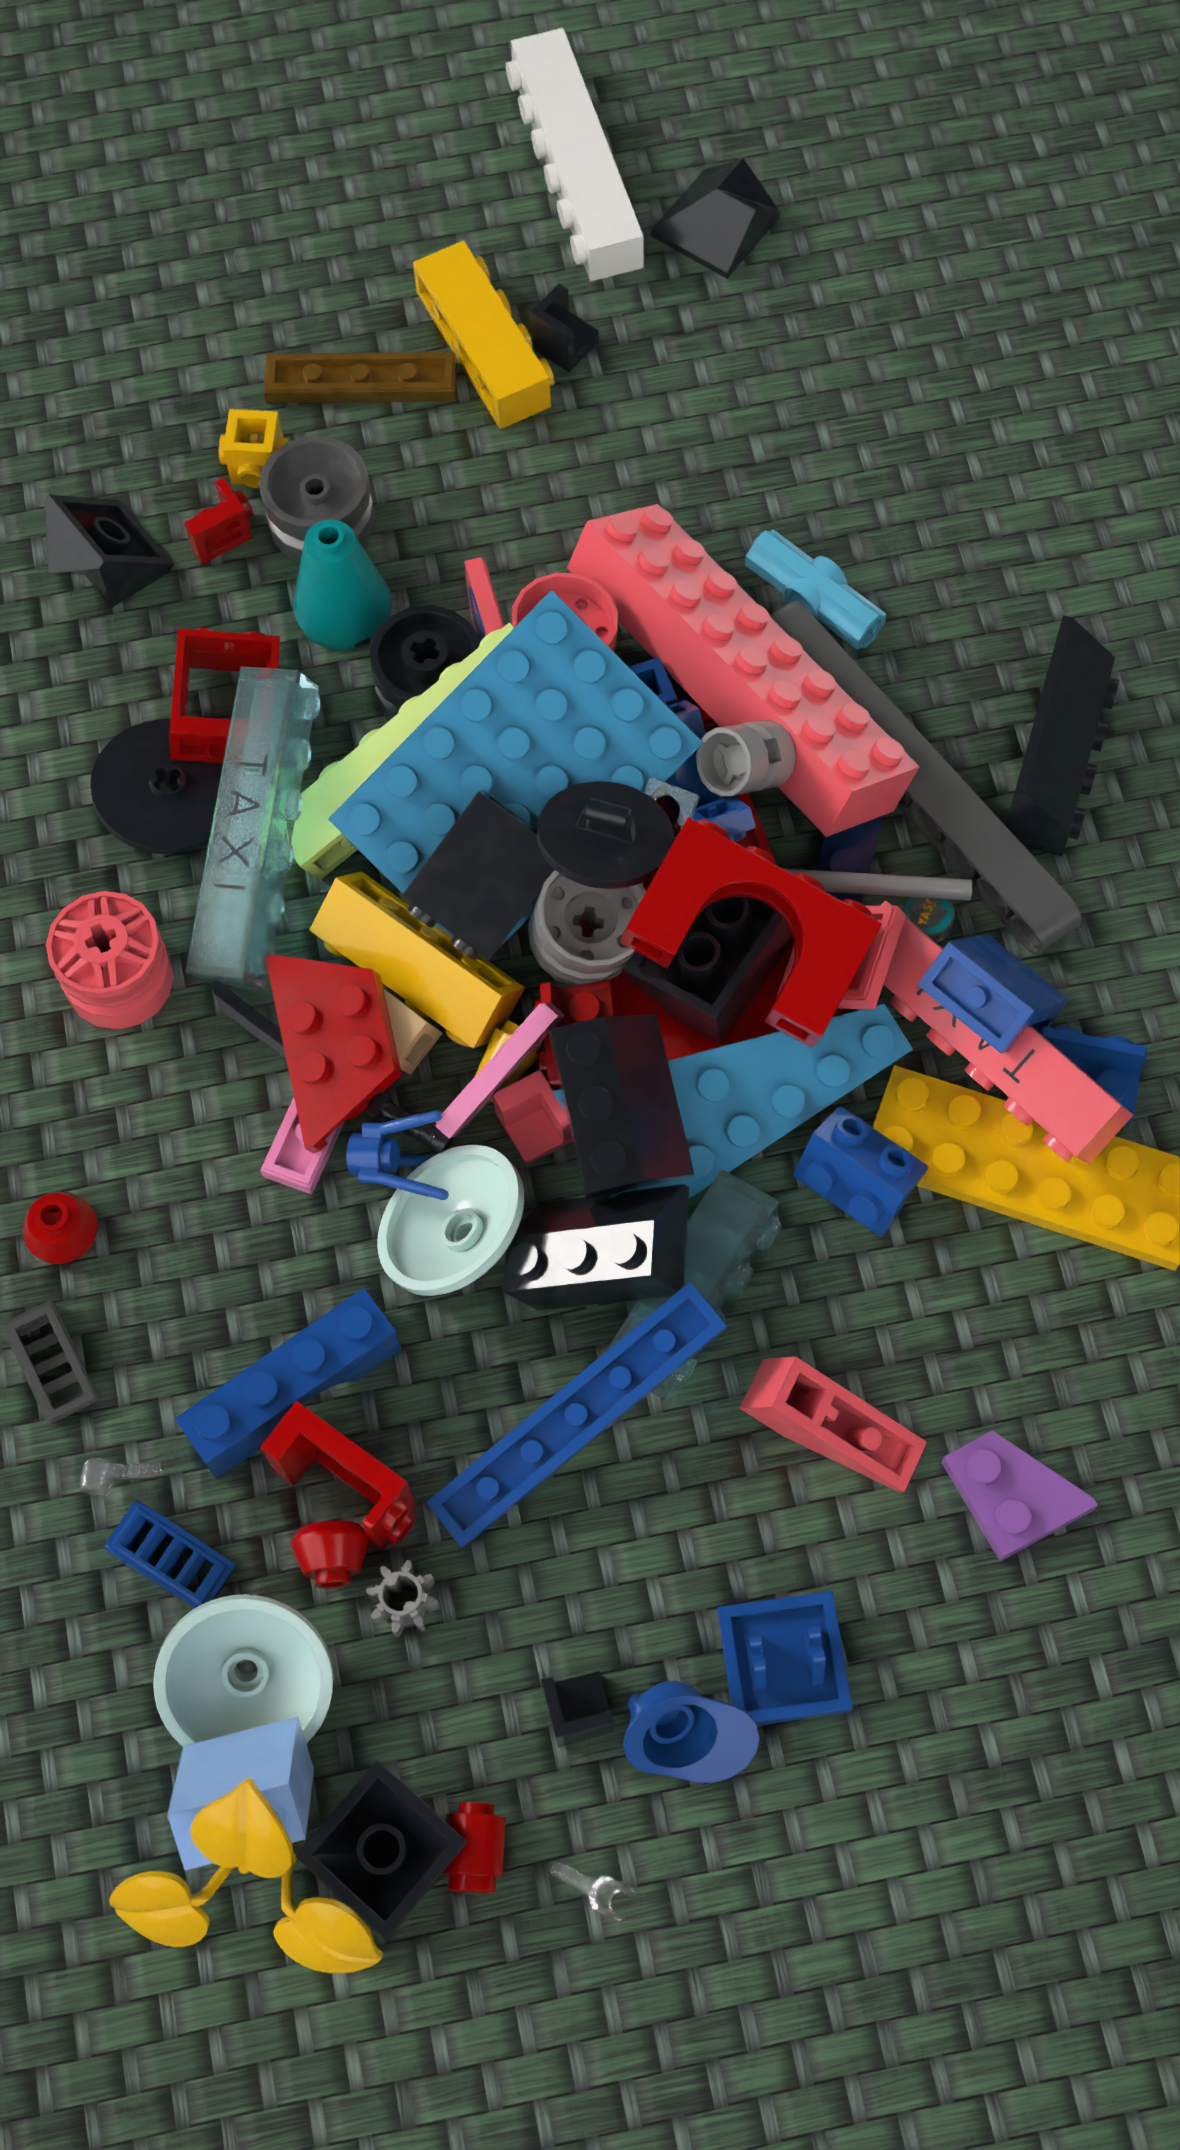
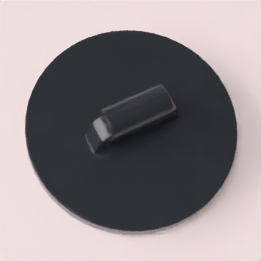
[537,781,673,889]

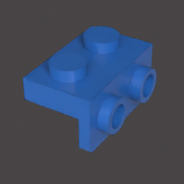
[792,1107,928,1238]

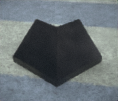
[651,158,780,279]
[44,494,174,608]
[295,1760,468,1940]

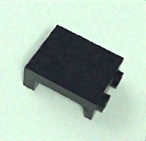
[402,789,555,960]

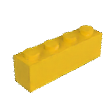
[413,240,555,430]
[309,871,525,1049]

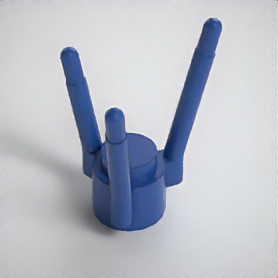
[346,1110,449,1200]

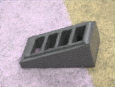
[0,1300,100,1425]

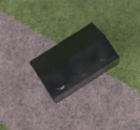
[624,896,793,1046]
[549,1014,694,1200]
[503,1184,689,1310]

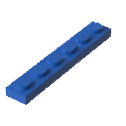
[426,1282,729,1548]

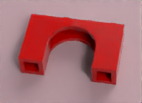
[620,817,882,1048]

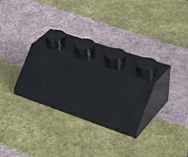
[1006,615,1120,856]

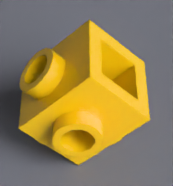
[219,409,291,488]

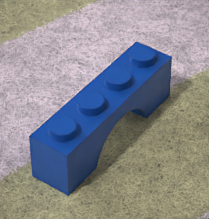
[174,1288,402,1480]

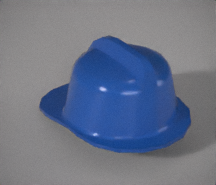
[623,1681,759,1783]

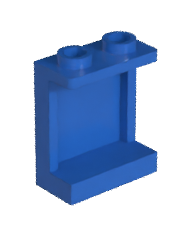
[917,934,1069,1054]

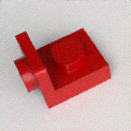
[184,477,253,565]

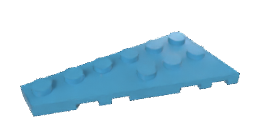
[552,1004,913,1199]

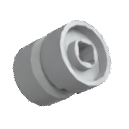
[696,720,796,796]

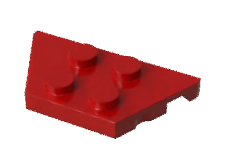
[265,954,402,1153]

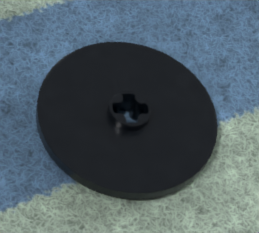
[90,719,245,854]

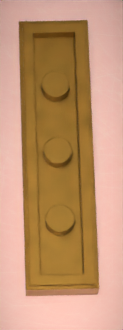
[264,352,457,403]

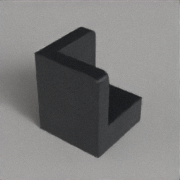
[530,283,599,372]
[541,1671,615,1747]

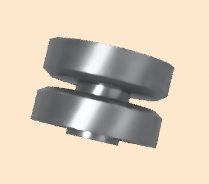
[259,436,375,562]

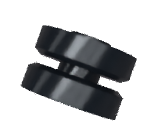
[370,605,480,722]

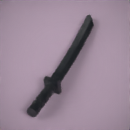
[211,980,454,1153]

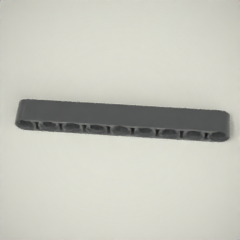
[770,600,1082,955]

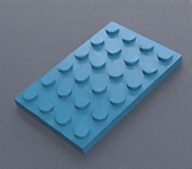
[328,590,703,960]

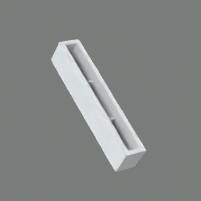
[506,28,644,282]

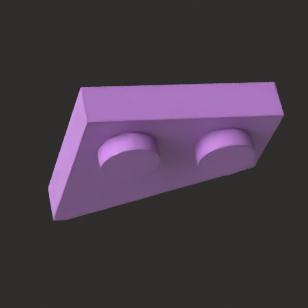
[941,1430,1098,1561]

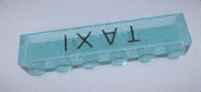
[185,666,320,990]

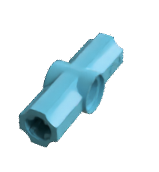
[745,529,886,650]

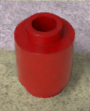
[443,1802,506,1893]

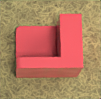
[492,1070,573,1164]

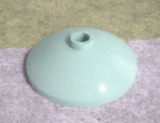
[377,1145,524,1296]
[153,1595,333,1746]

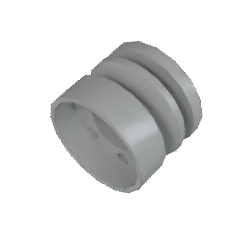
[528,870,646,986]

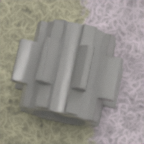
[366,1560,440,1637]

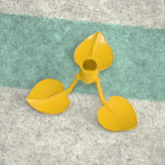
[109,1778,384,1974]

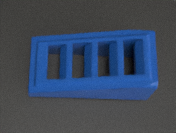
[104,1500,238,1609]

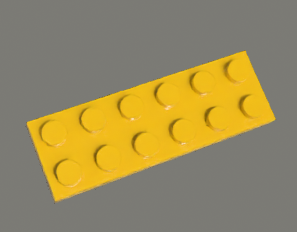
[873,1065,1180,1271]

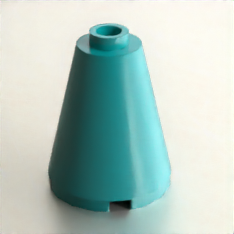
[293,520,392,651]

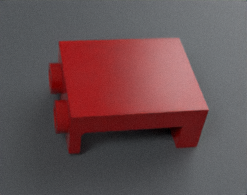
[260,1401,417,1552]

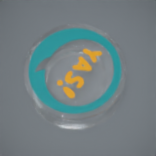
[902,897,955,943]

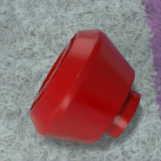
[23,1192,98,1264]
[291,1521,370,1589]

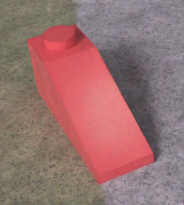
[740,1356,927,1492]

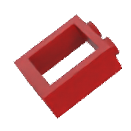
[170,628,280,767]

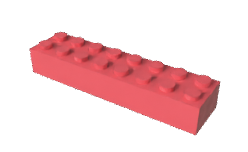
[567,504,920,837]

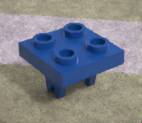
[717,1591,853,1726]

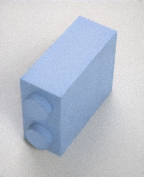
[167,1717,314,1871]

